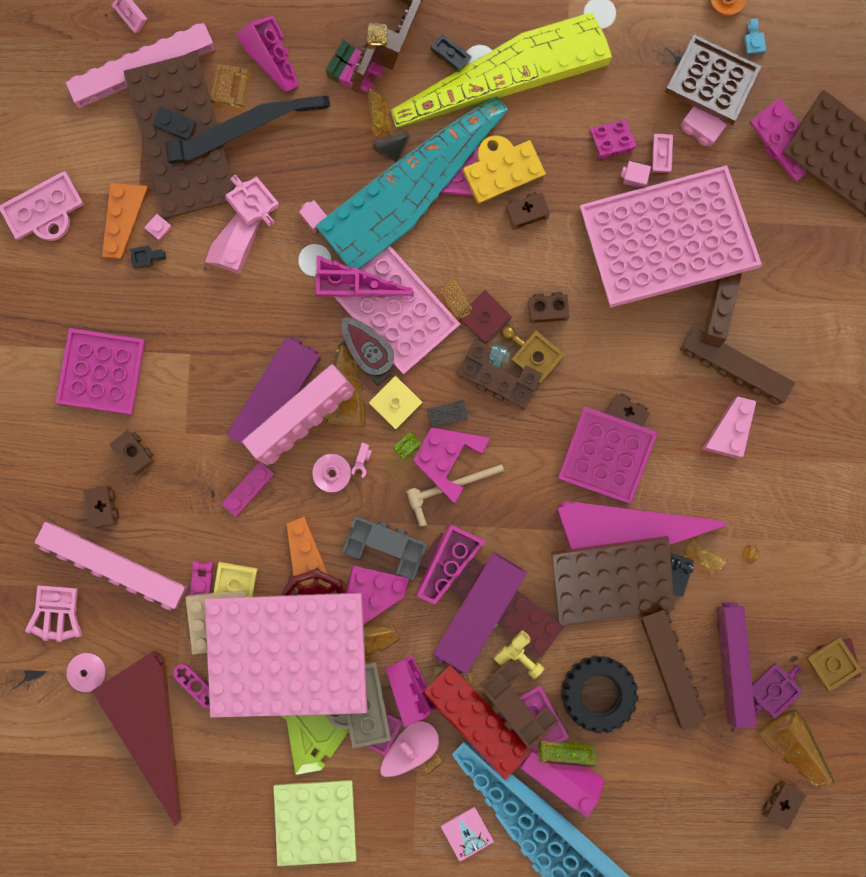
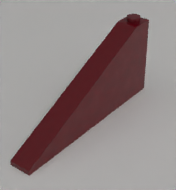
[92,651,182,825]

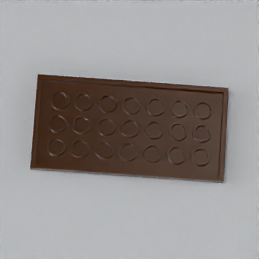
[123,52,235,219]

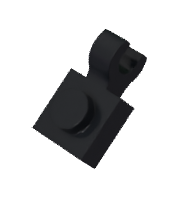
[130,246,166,269]

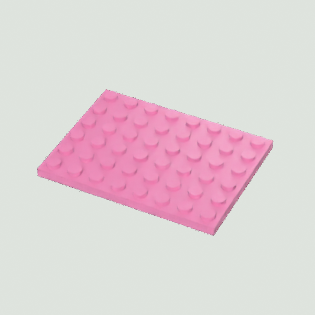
[580,165,762,308]
[205,593,367,717]

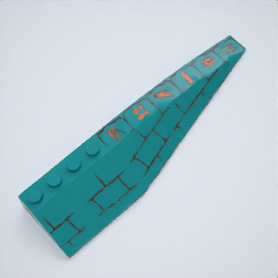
[316,96,508,270]

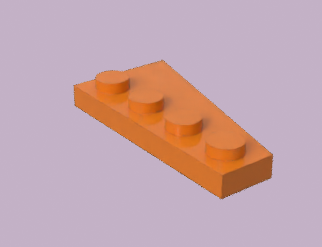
[102,183,149,260]
[287,516,331,593]

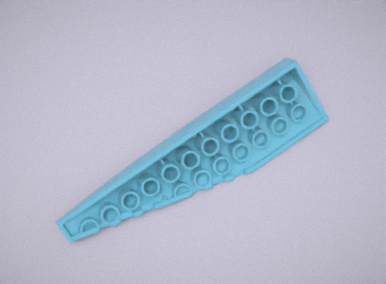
[452,741,629,877]

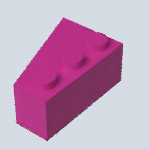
[386,655,437,727]

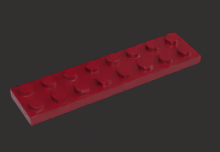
[420,532,564,657]

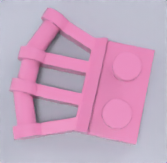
[25,585,82,642]

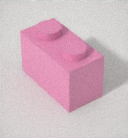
[680,107,727,148]

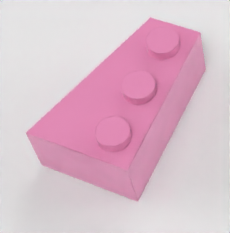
[701,397,756,459]

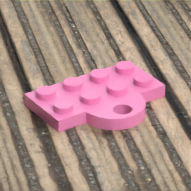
[0,171,84,241]

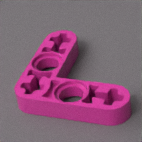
[173,664,210,709]

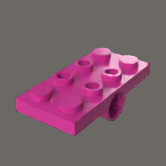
[749,98,807,182]

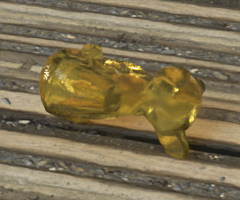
[684,537,728,576]

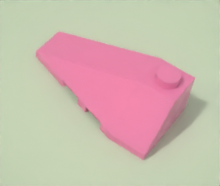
[205,213,261,275]

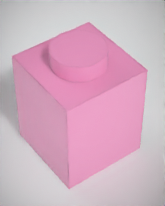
[621,161,651,189]
[299,200,327,234]

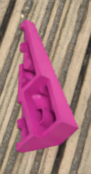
[315,256,412,297]

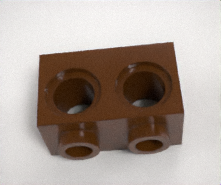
[528,292,569,323]

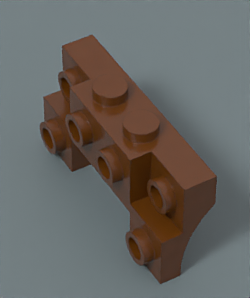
[457,339,543,409]
[479,660,559,749]

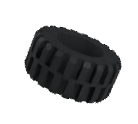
[561,656,639,733]

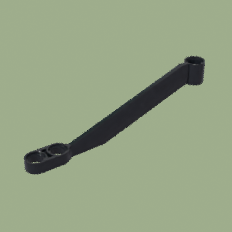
[165,96,330,163]

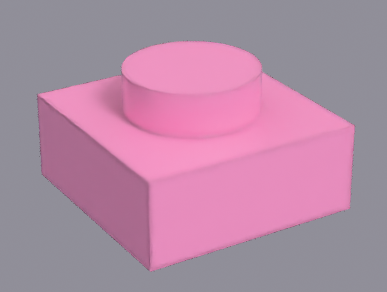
[144,214,172,241]

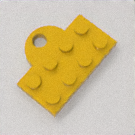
[462,136,546,204]

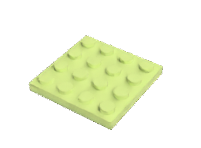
[274,780,357,866]

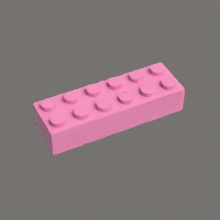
[242,364,356,465]

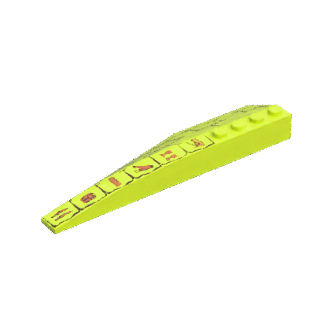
[391,12,612,129]

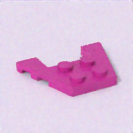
[413,427,490,504]

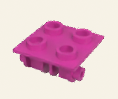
[590,119,637,159]

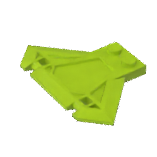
[281,714,349,775]

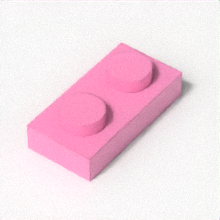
[112,0,147,33]
[652,134,673,173]

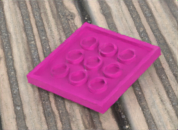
[56,328,146,415]
[558,406,658,504]

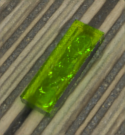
[538,741,596,767]

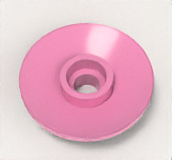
[312,454,351,492]
[67,653,106,692]

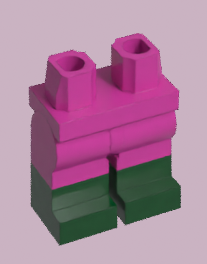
[326,39,383,94]

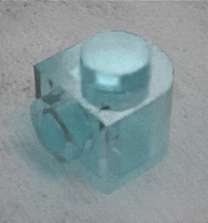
[487,342,511,369]

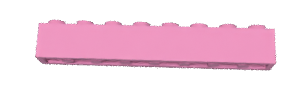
[66,23,216,108]
[35,522,188,610]

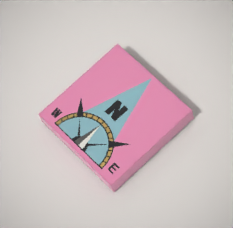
[440,806,494,861]

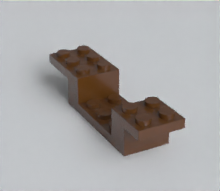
[350,0,422,92]

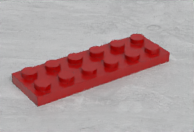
[422,665,532,780]

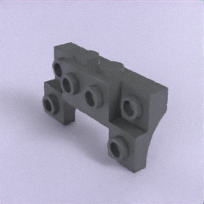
[342,516,428,580]

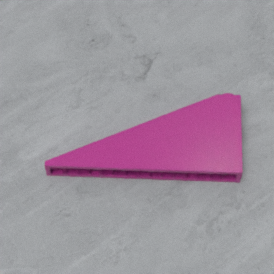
[556,500,727,549]

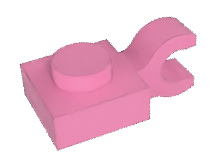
[352,443,372,478]

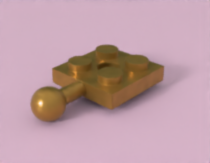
[501,325,565,384]

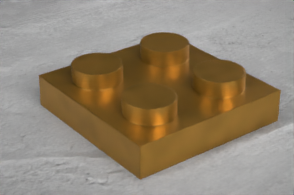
[806,637,862,692]

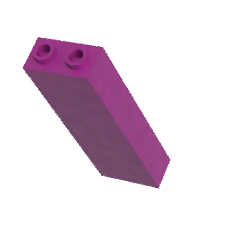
[226,337,321,447]
[433,552,527,674]
[716,602,756,728]

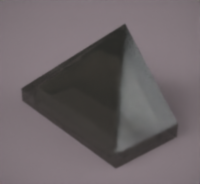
[372,131,409,163]

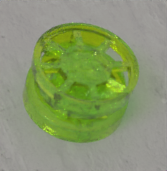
[392,431,422,460]

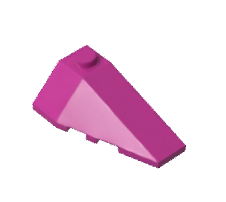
[236,15,299,92]
[520,751,605,817]

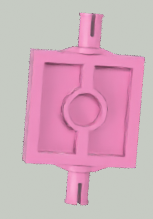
[226,175,279,226]

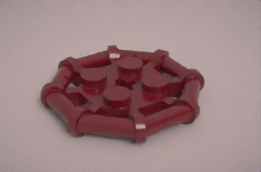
[281,568,345,596]

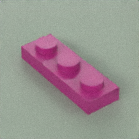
[222,462,275,517]

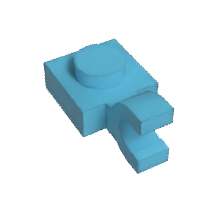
[744,18,766,55]

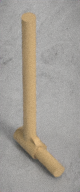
[406,464,504,527]

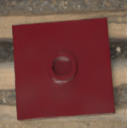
[458,290,512,344]

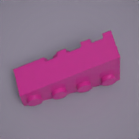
[415,524,486,605]

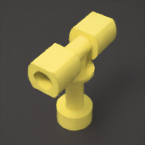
[494,630,544,679]

